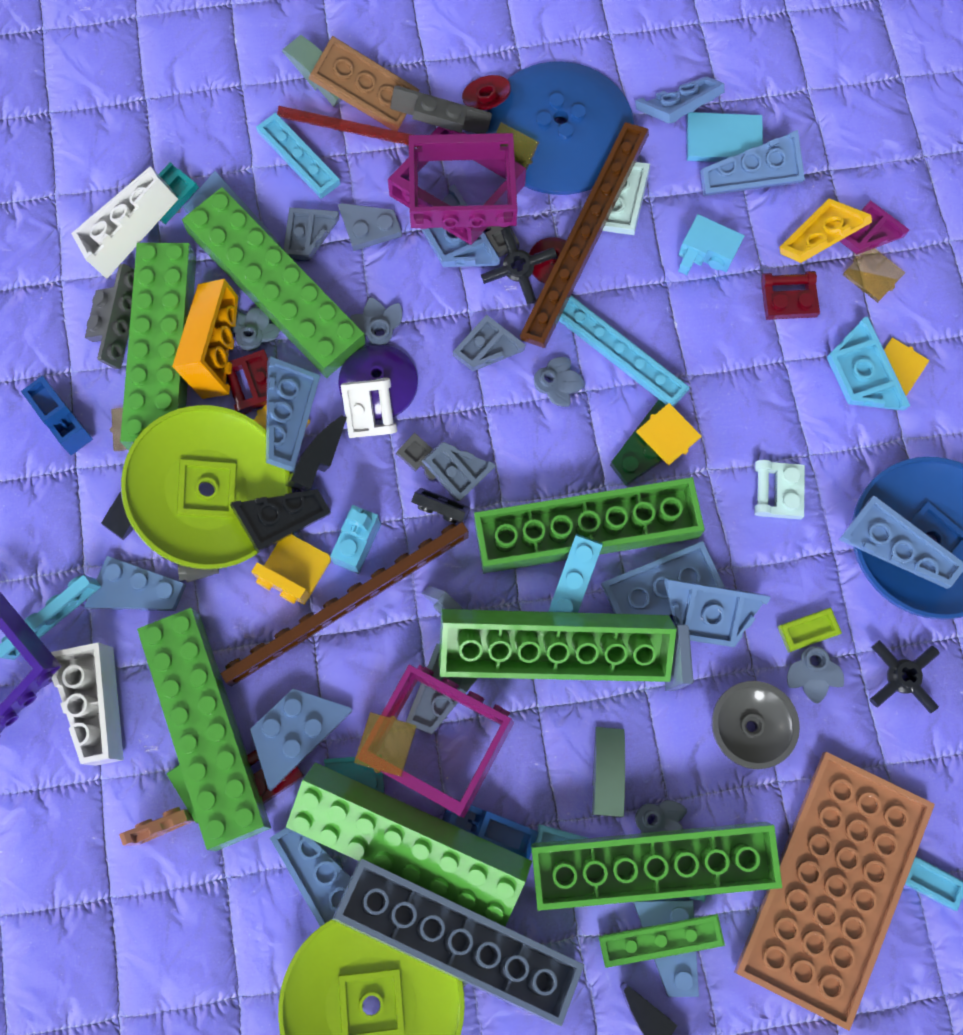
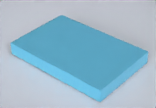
[686,112,763,162]

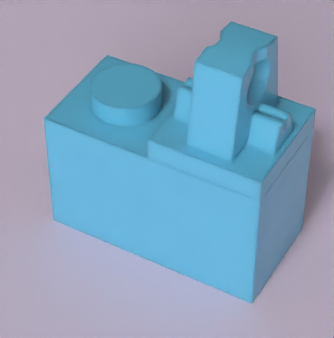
[678,214,745,275]
[330,505,381,574]

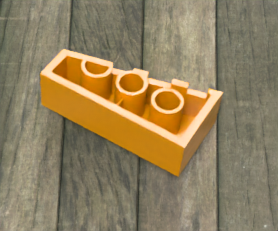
[172,279,238,399]

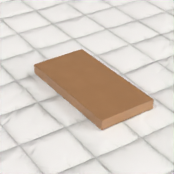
[309,36,420,133]

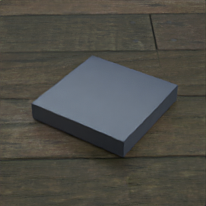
[665,625,694,691]

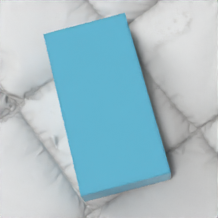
[905,856,963,911]

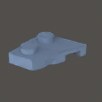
[338,203,402,251]
[422,442,496,501]

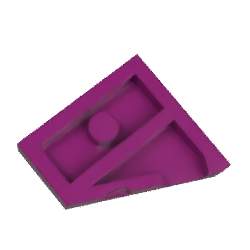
[839,200,910,254]

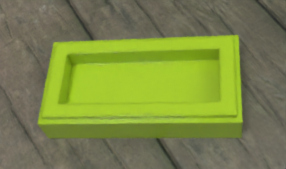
[777,607,842,653]

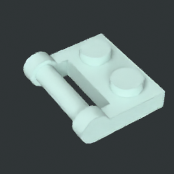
[754,460,805,519]

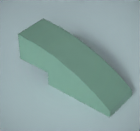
[282,35,342,107]
[592,727,625,817]

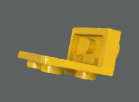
[251,535,331,605]

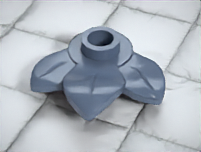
[351,297,402,345]
[231,307,281,351]
[533,357,585,407]
[787,646,844,704]
[635,800,687,833]

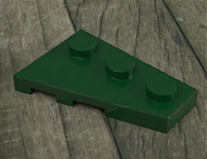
[610,400,665,486]

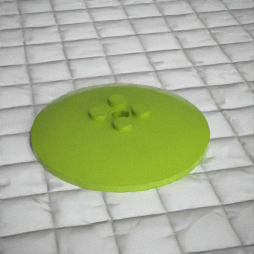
[121,405,292,570]
[278,919,465,1035]

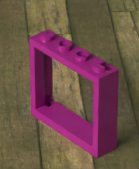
[388,126,526,245]
[409,133,517,229]
[357,664,514,818]

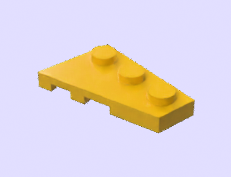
[779,198,872,263]

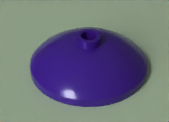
[338,345,418,420]

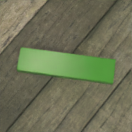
[599,913,725,968]

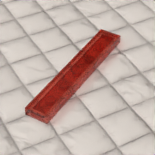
[277,106,419,148]

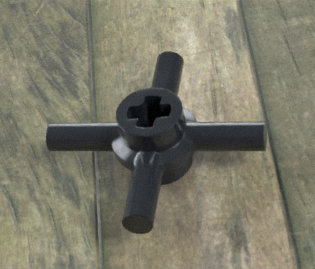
[480,227,557,304]
[870,640,940,714]

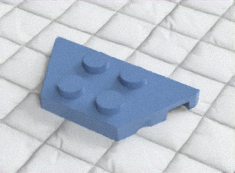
[421,184,500,267]
[664,578,770,647]
[250,689,352,792]

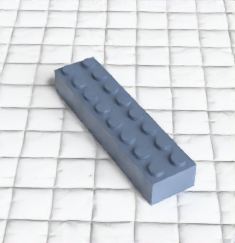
[332,859,584,1026]

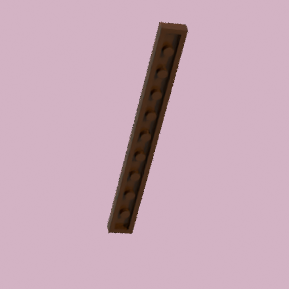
[520,122,649,348]
[220,522,469,687]

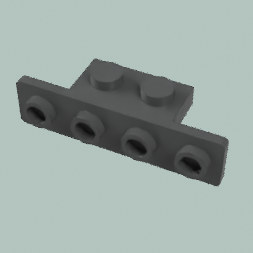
[390,86,492,134]
[85,264,134,369]

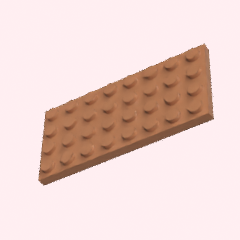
[734,752,935,1031]

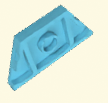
[827,316,910,411]

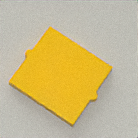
[884,337,930,396]
[636,403,702,466]

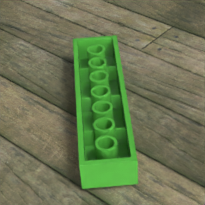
[182,187,365,378]
[120,243,196,451]
[474,477,705,574]
[137,608,271,851]
[439,609,677,682]
[286,762,532,927]
[531,822,782,911]

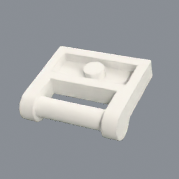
[341,378,397,438]

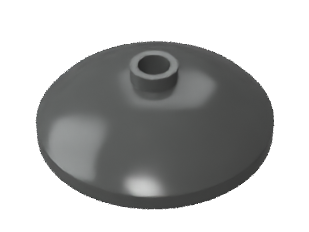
[711,681,800,769]

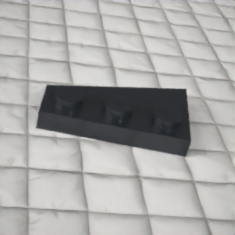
[230,489,331,553]

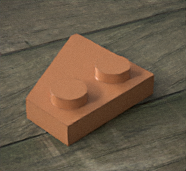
[119,807,194,846]

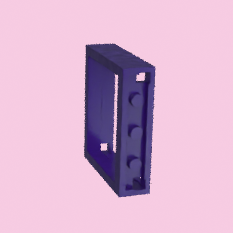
[0,592,62,737]

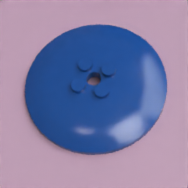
[486,61,634,195]
[852,457,963,620]

